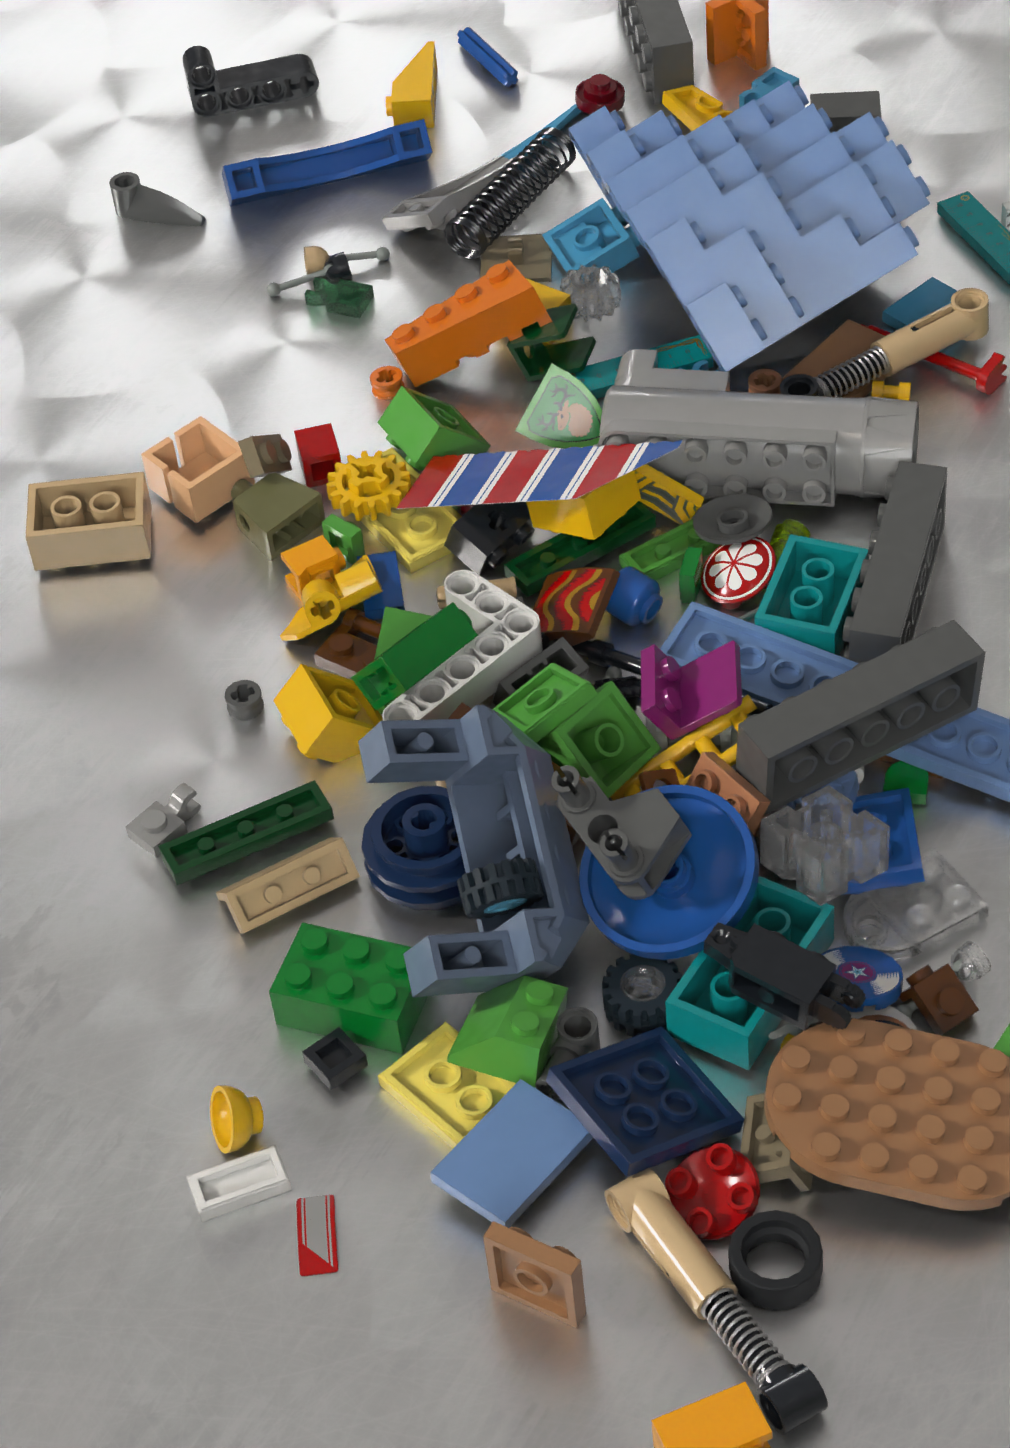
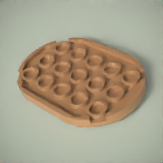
[764,1018,1010,1211]

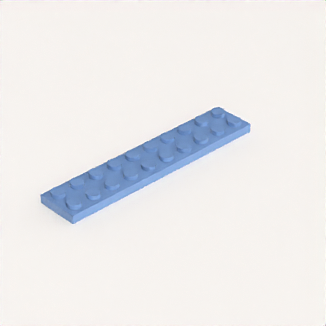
[660,601,1010,802]

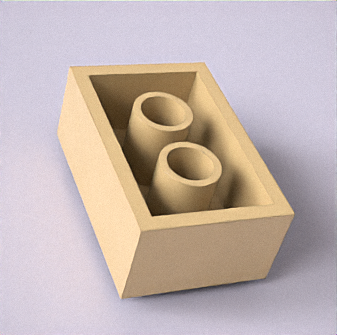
[26,472,152,571]

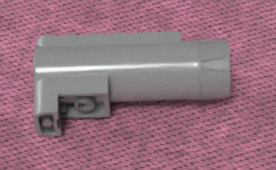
[598,349,919,507]

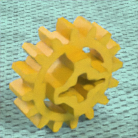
[326,450,412,521]

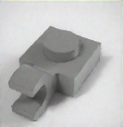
[125,783,201,858]

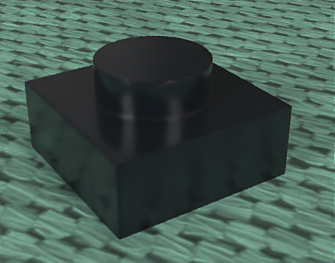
[302,1027,368,1090]

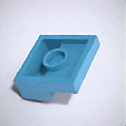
[542,198,641,284]

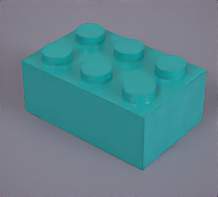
[754,534,869,656]

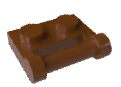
[314,607,381,680]

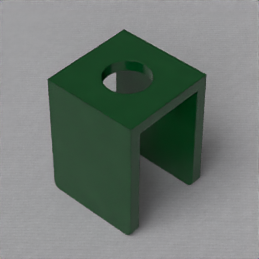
[507,303,596,382]

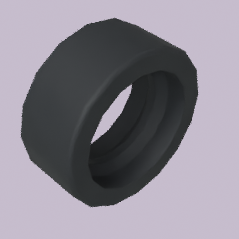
[728,1210,823,1310]

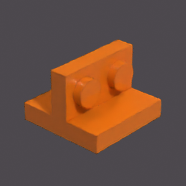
[706,0,769,71]

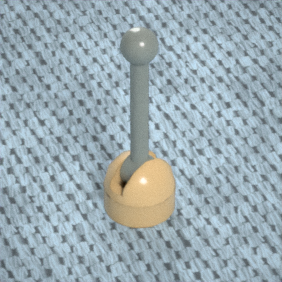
[304,246,390,275]

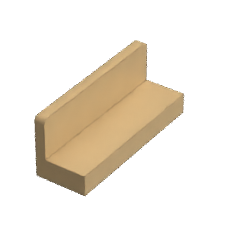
[216,837,360,933]

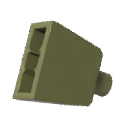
[231,473,325,561]

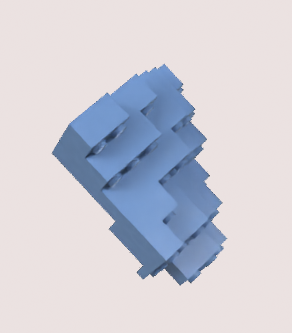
[568,80,931,372]

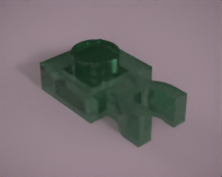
[304,277,374,319]

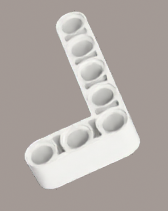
[382,570,543,721]

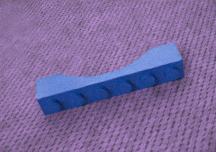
[222,119,433,207]

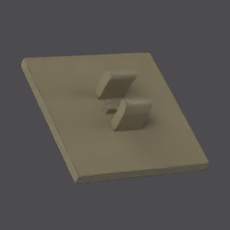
[480,234,552,282]

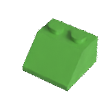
[377,386,491,471]
[537,681,662,798]
[447,975,568,1088]

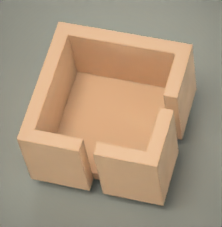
[141,416,255,523]

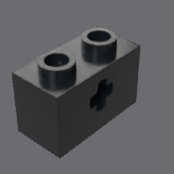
[444,502,535,575]

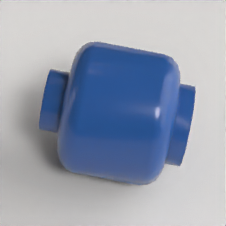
[606,566,663,626]

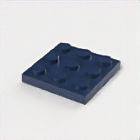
[546,1027,744,1177]

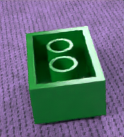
[269,922,428,1054]

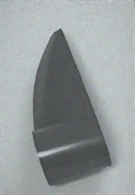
[109,172,206,226]

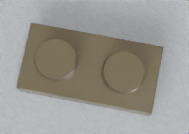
[238,434,292,478]

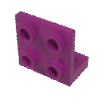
[641,640,742,740]

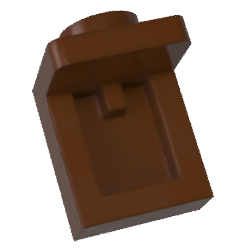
[899,964,979,1035]

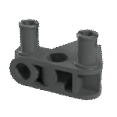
[551,765,692,900]

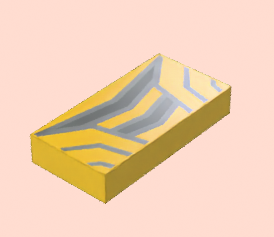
[634,464,704,525]

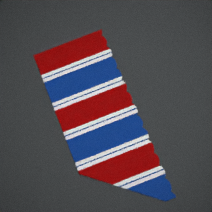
[396,440,683,509]

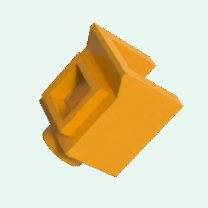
[280,535,346,604]

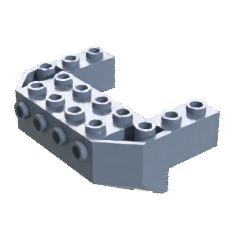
[358,705,590,997]

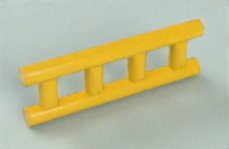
[610,694,757,801]

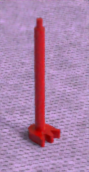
[860,324,1007,395]

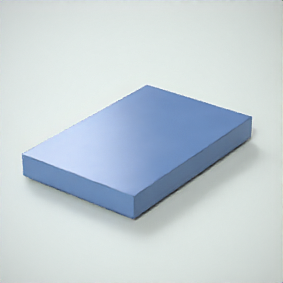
[430,1079,593,1228]

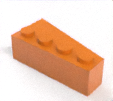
[385,260,553,388]

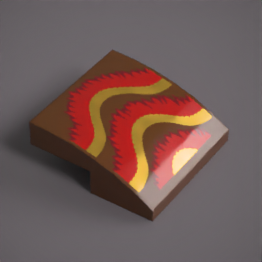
[533,567,620,647]

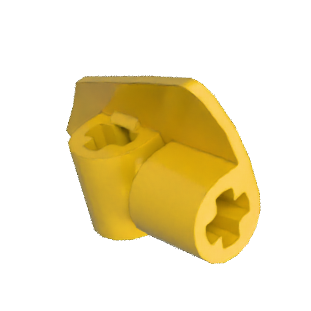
[280,555,383,641]

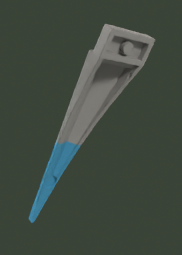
[382,104,582,232]

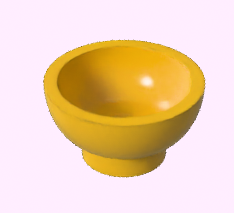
[210,1085,264,1154]

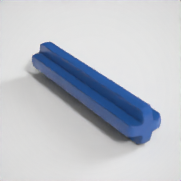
[457,27,519,87]

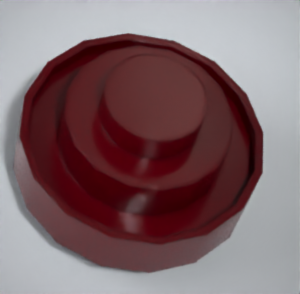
[575,74,625,114]

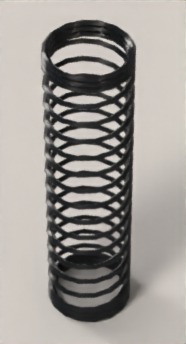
[445,127,576,259]

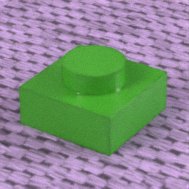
[322,514,365,565]

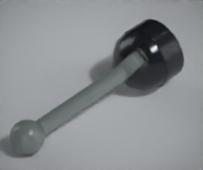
[267,251,353,297]

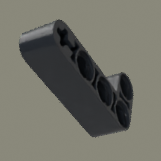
[182,45,319,117]

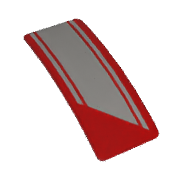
[296,1195,338,1276]

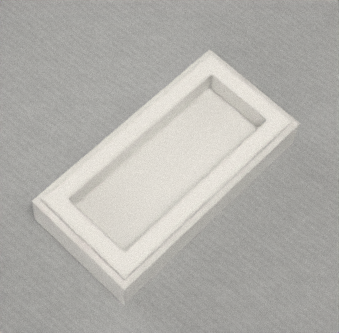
[186,1145,292,1222]

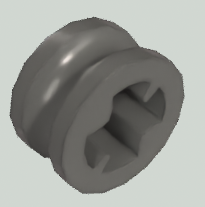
[225,680,264,721]

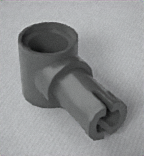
[535,1007,600,1100]

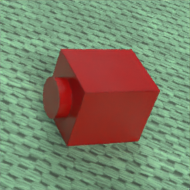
[294,423,341,488]

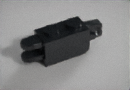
[704,922,866,1031]

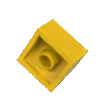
[273,664,383,763]

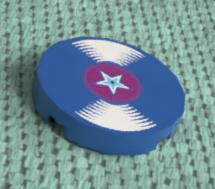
[822,946,903,1012]

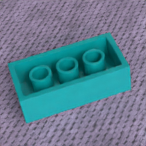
[665,876,834,1070]

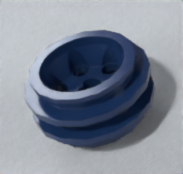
[361,786,466,910]

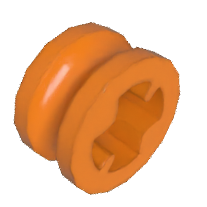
[370,366,405,400]

